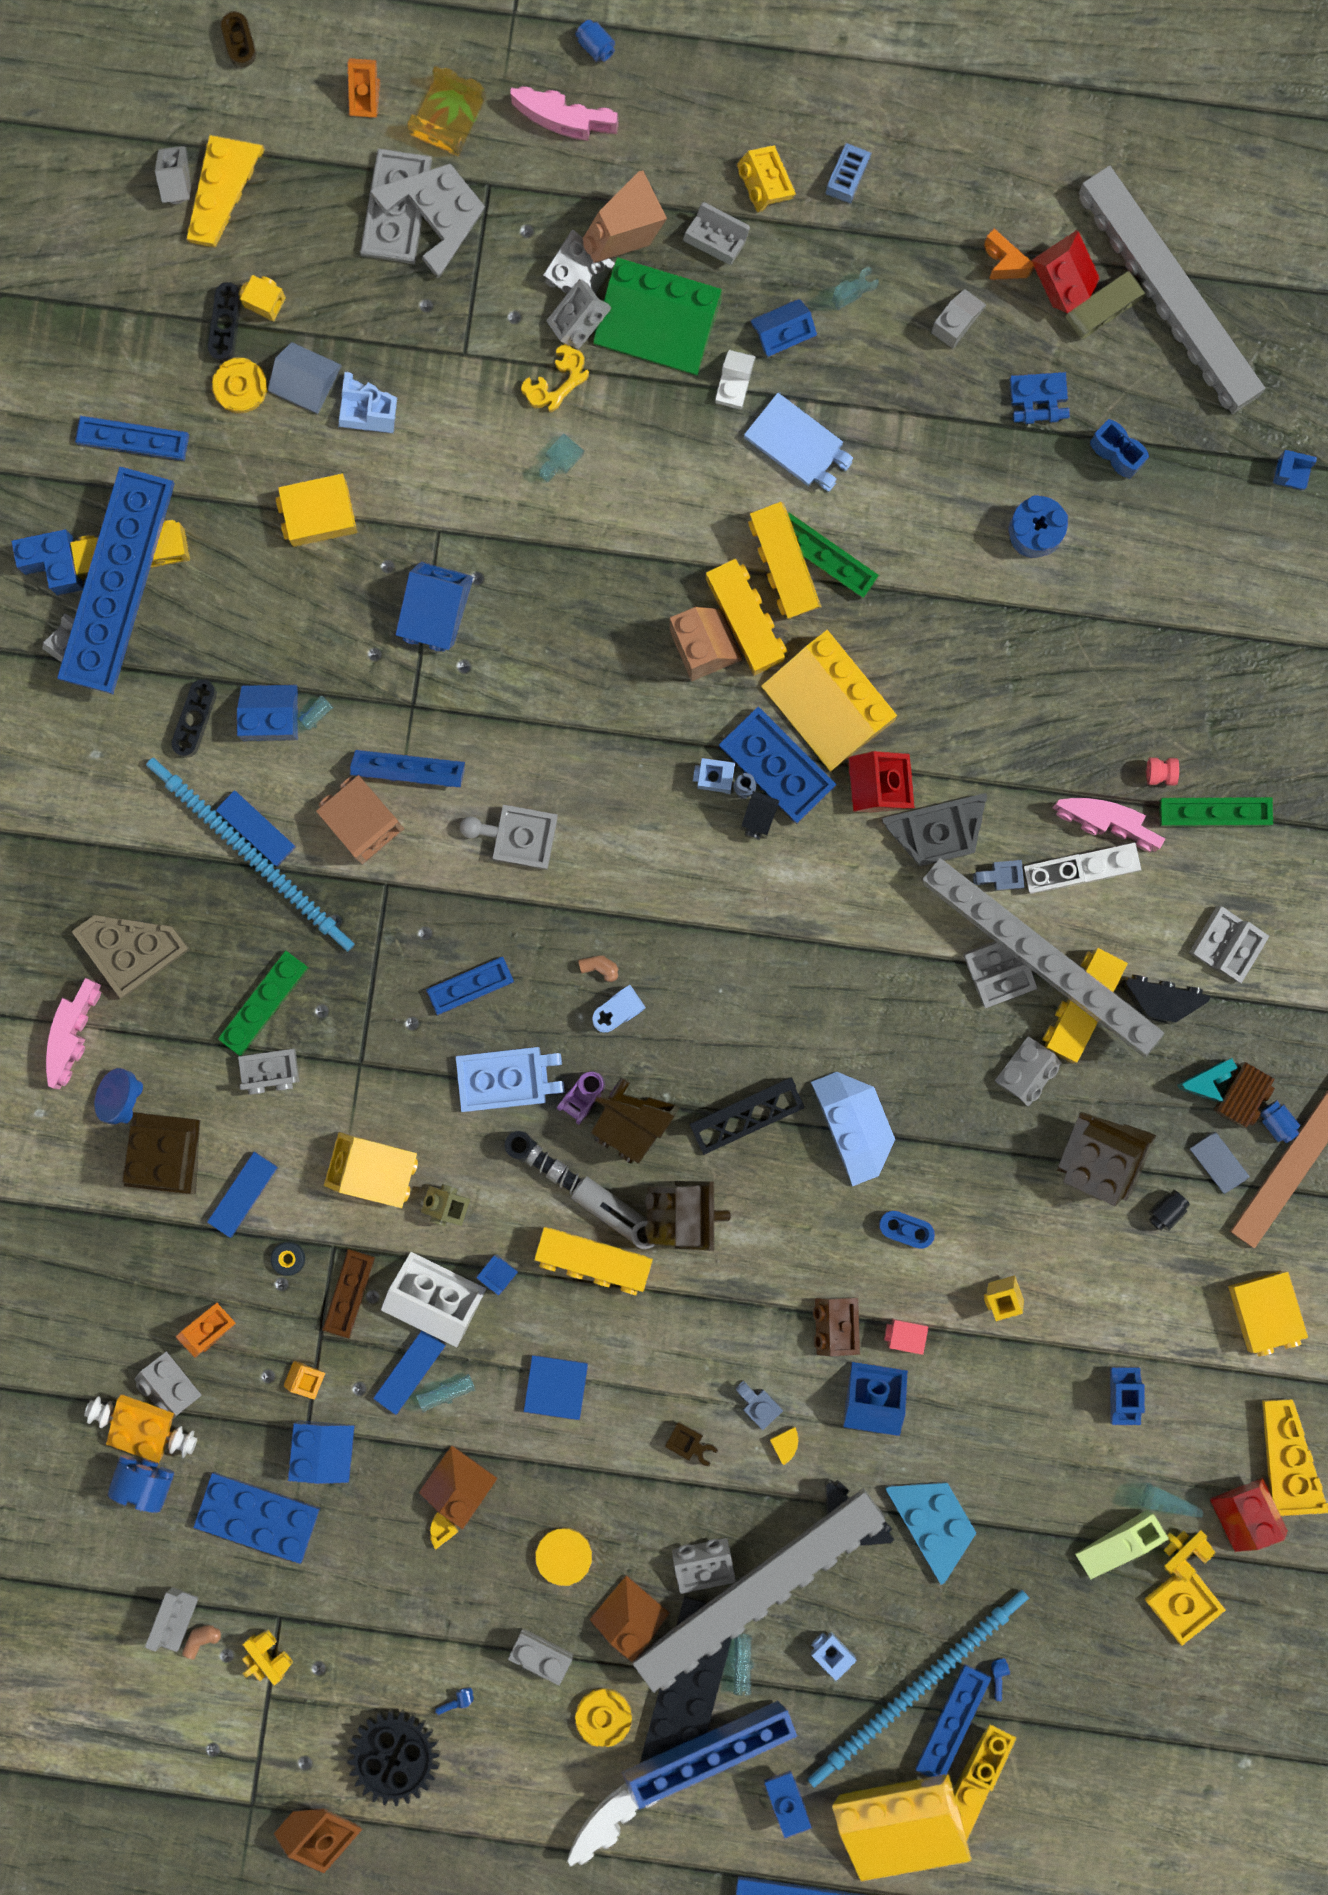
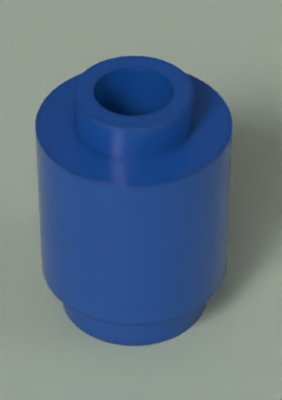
[575,19,615,62]
[1260,1100,1300,1143]

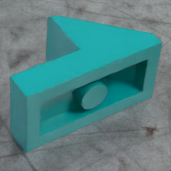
[1177,1058,1237,1102]

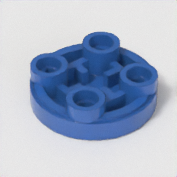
[94,1068,143,1125]

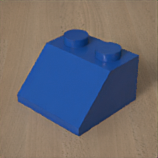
[237,685,298,741]
[844,1362,908,1436]
[288,1420,355,1484]

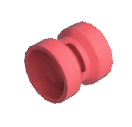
[1146,757,1179,786]

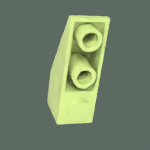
[1075,1509,1169,1579]

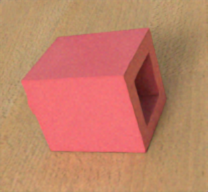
[884,1319,928,1355]

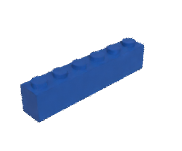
[622,1701,797,1809]

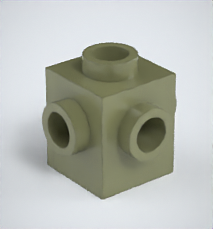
[421,1184,471,1227]

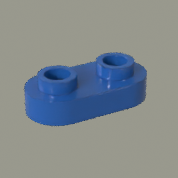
[879,1211,935,1249]

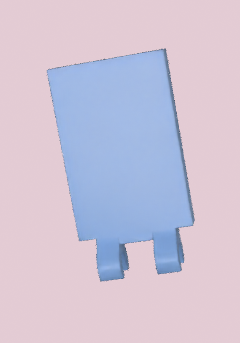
[744,393,853,492]
[456,1047,565,1112]

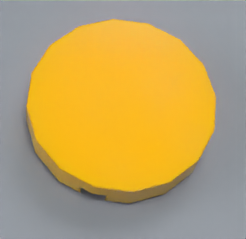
[212,358,267,413]
[536,1528,592,1586]
[575,1688,632,1747]

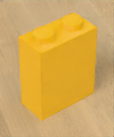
[276,473,357,547]
[1228,1271,1308,1357]

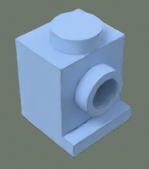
[693,758,735,794]
[811,1632,856,1681]

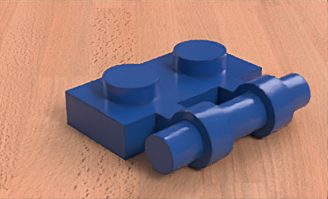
[1010,372,1070,424]

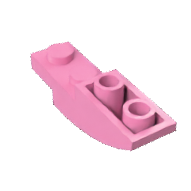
[510,87,618,141]
[1053,798,1165,853]
[46,978,101,1089]

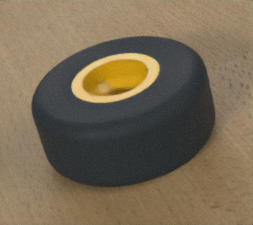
[270,1242,305,1276]

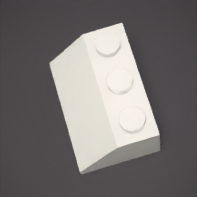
[381,1252,486,1347]

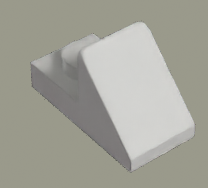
[715,350,755,410]

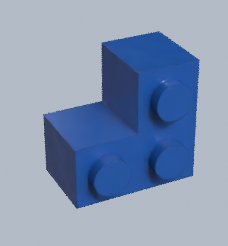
[12,529,84,596]

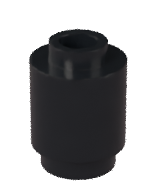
[1148,1189,1190,1231]

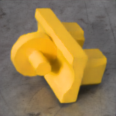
[1164,1530,1215,1582]
[242,1630,293,1685]

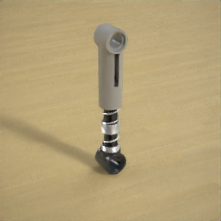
[505,1131,655,1249]

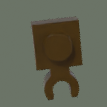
[665,1421,718,1466]

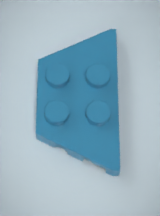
[885,1482,976,1585]

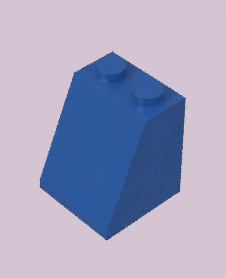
[396,562,474,652]

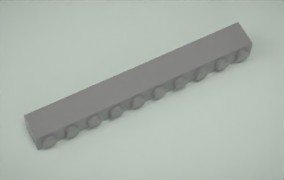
[1079,166,1266,414]
[922,858,1164,1058]
[633,1488,886,1692]

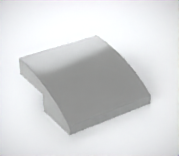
[1189,906,1269,984]
[963,941,1037,1008]

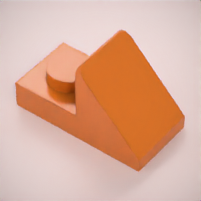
[348,58,380,117]
[984,228,1034,280]
[176,1303,236,1358]

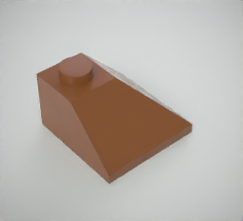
[419,1445,498,1530]
[590,1575,670,1662]
[274,1809,362,1873]

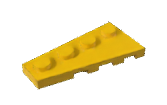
[187,135,264,248]
[1262,1399,1328,1516]

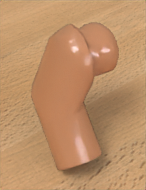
[578,955,618,982]
[182,1625,221,1659]

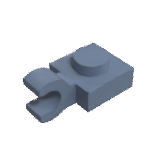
[973,860,1024,891]
[735,1380,783,1430]

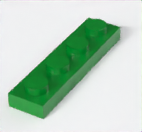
[788,512,880,598]
[1159,797,1273,827]
[218,951,309,1056]

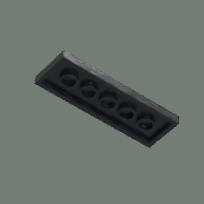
[639,1596,732,1764]

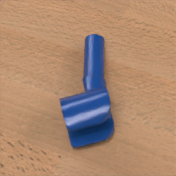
[991,1658,1010,1701]
[436,1688,474,1715]

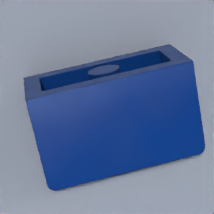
[751,299,817,357]

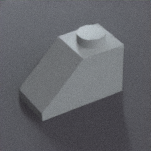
[155,146,191,204]
[931,289,986,349]

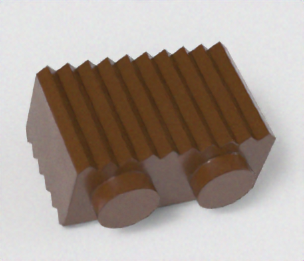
[1213,1062,1275,1128]

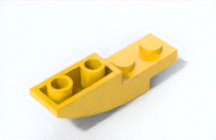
[953,1724,1016,1841]

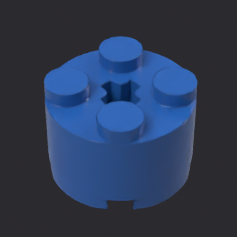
[1008,495,1068,558]
[107,1455,175,1513]

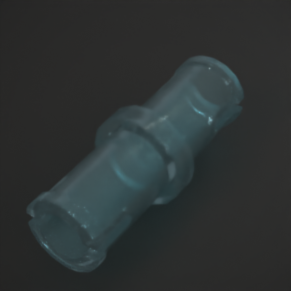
[417,1374,476,1412]
[731,1634,754,1696]

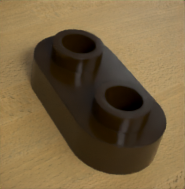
[221,11,256,67]

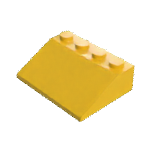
[761,630,897,772]
[832,1774,972,1881]

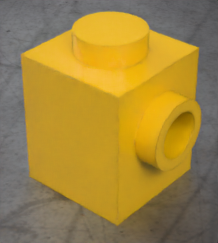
[240,275,286,322]
[984,1275,1024,1321]

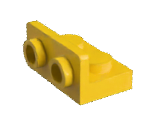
[737,145,796,212]

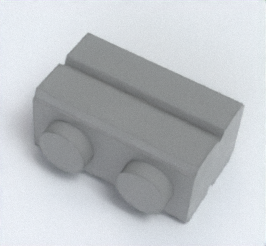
[508,1628,573,1686]

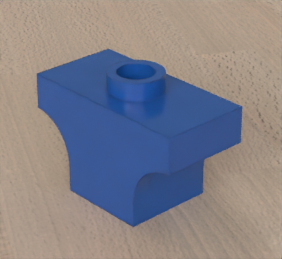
[1110,1367,1145,1425]
[764,1770,811,1838]

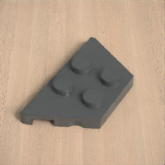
[881,793,987,867]

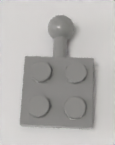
[460,805,558,870]

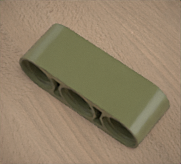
[1065,272,1146,340]

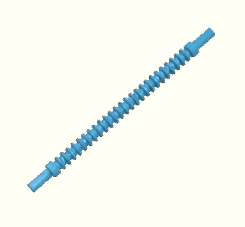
[146,757,355,952]
[807,1590,1029,1788]

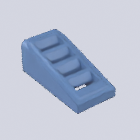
[826,143,871,204]

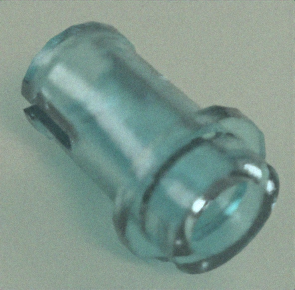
[298,695,334,731]

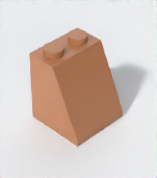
[583,170,667,263]
[670,607,742,681]
[316,775,405,864]

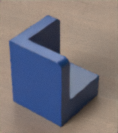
[1273,450,1317,490]
[477,1254,518,1295]

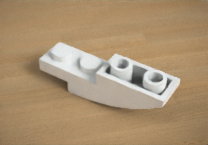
[1024,843,1142,894]
[568,1783,659,1866]

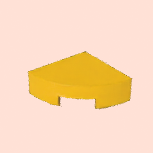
[770,1426,798,1465]
[430,1512,459,1549]

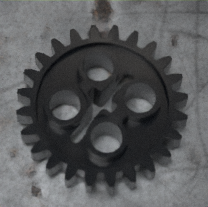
[347,1709,441,1807]

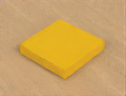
[1144,1573,1226,1646]

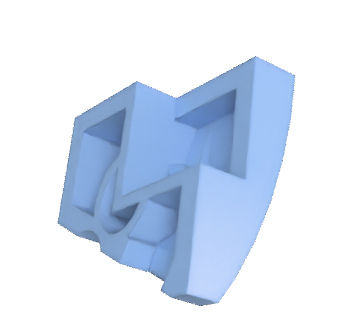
[339,372,397,433]

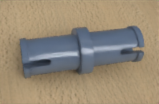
[734,773,756,799]

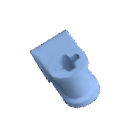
[593,985,646,1033]

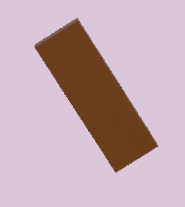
[322,1249,376,1339]

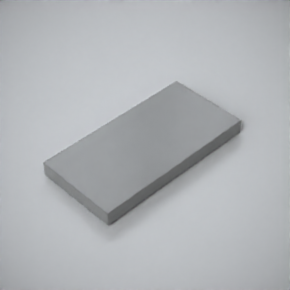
[360,149,432,264]

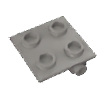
[543,230,615,294]

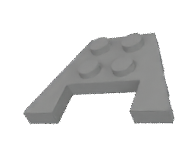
[370,164,485,278]

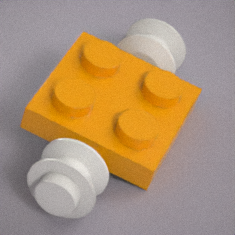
[84,1394,197,1463]

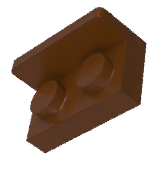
[813,1297,860,1357]

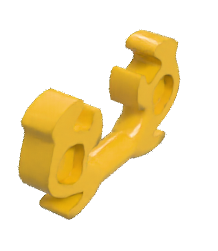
[521,344,589,413]

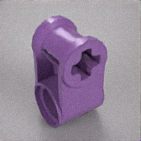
[557,1072,605,1125]

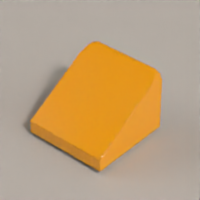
[284,1361,325,1400]

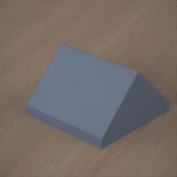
[268,342,341,414]

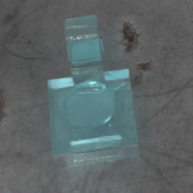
[832,267,879,310]
[539,433,584,483]

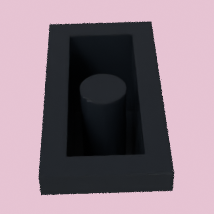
[740,791,780,841]

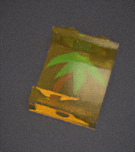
[407,66,486,156]

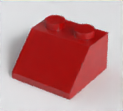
[1031,230,1100,313]
[848,751,915,813]
[1210,1478,1288,1552]

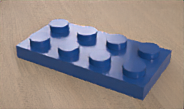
[719,706,836,825]
[194,1472,320,1564]

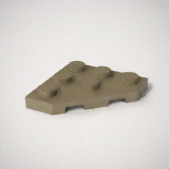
[72,915,190,999]

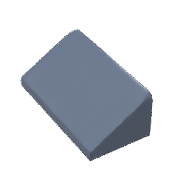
[1190,1132,1249,1194]

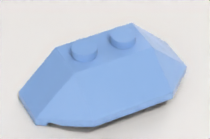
[811,1072,895,1186]

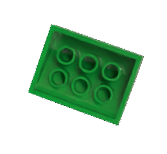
[593,257,722,376]

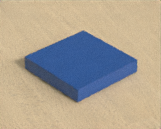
[524,1355,588,1420]

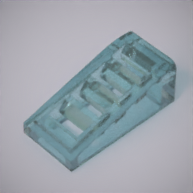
[1139,1483,1204,1518]

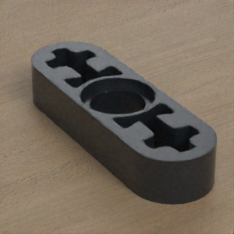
[208,282,241,363]
[171,679,217,758]

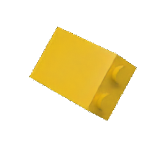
[324,1132,418,1208]

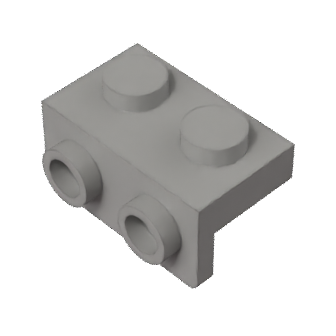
[683,202,750,265]
[995,1037,1061,1106]
[238,1049,300,1095]
[135,1352,202,1419]

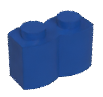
[1090,419,1149,479]

